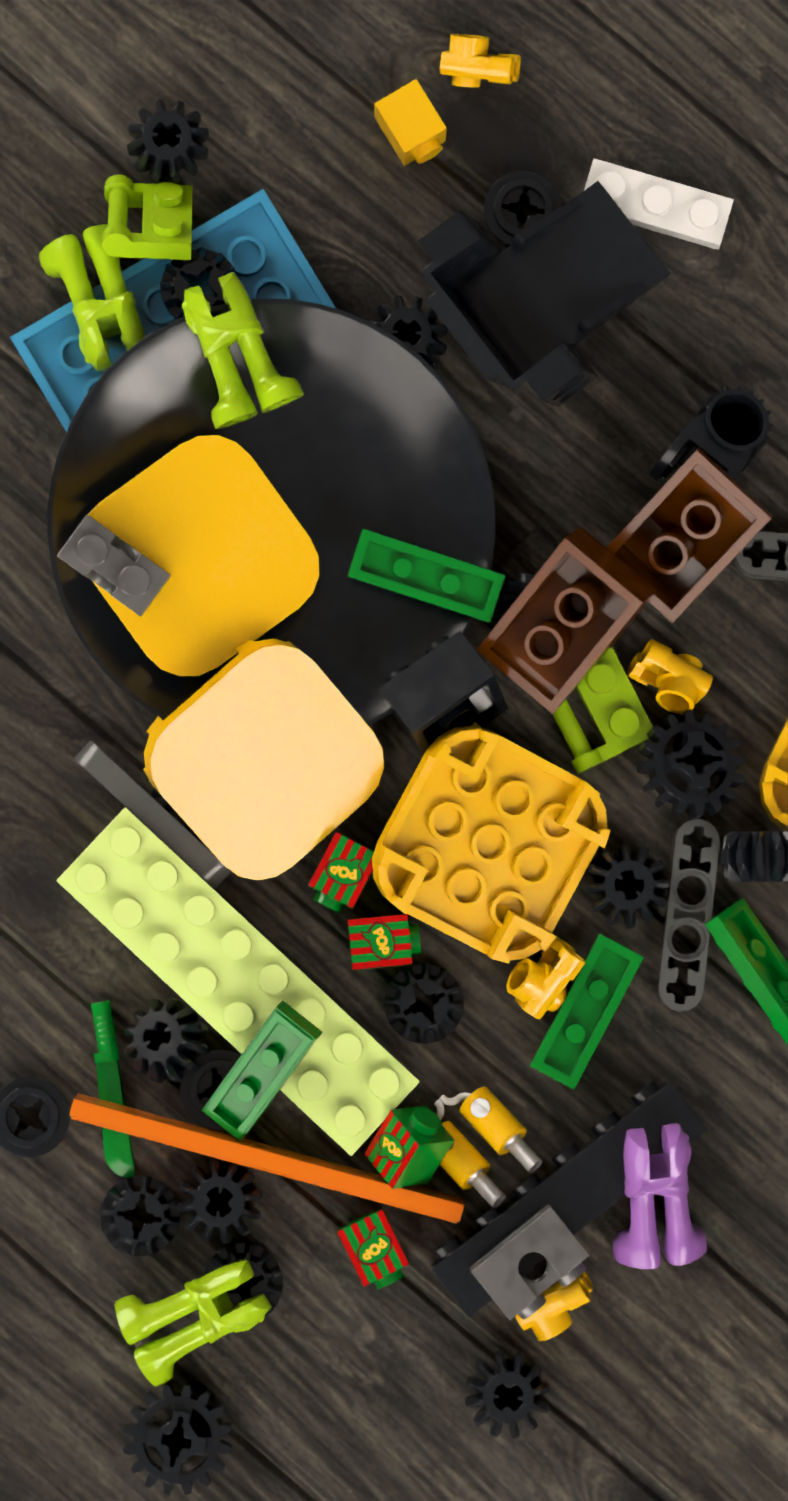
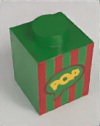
[308,832,374,913]
[348,914,421,971]
[364,1105,454,1189]
[337,1207,409,1290]

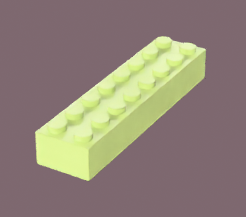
[56,807,420,1156]

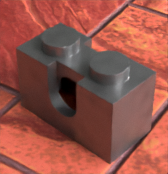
[57,514,171,617]
[470,1204,590,1320]

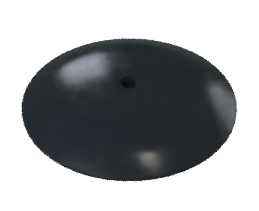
[47,299,495,726]

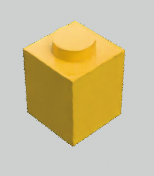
[374,79,447,166]

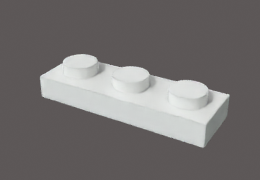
[584,158,734,250]

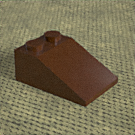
[606,448,773,623]
[477,527,657,714]

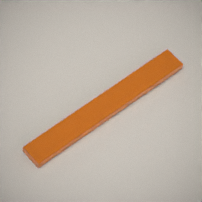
[69,1093,464,1224]

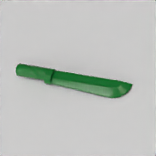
[91,1000,136,1178]

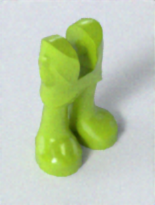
[39,224,145,372]
[182,272,304,429]
[114,1260,272,1387]

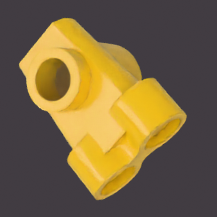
[440,34,521,87]
[626,639,713,714]
[506,936,586,1020]
[515,1271,593,1341]

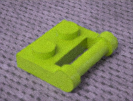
[102,174,193,260]
[552,647,653,775]

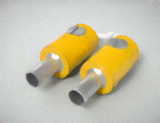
[434,1086,542,1208]

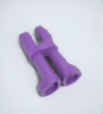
[612,1123,707,1269]

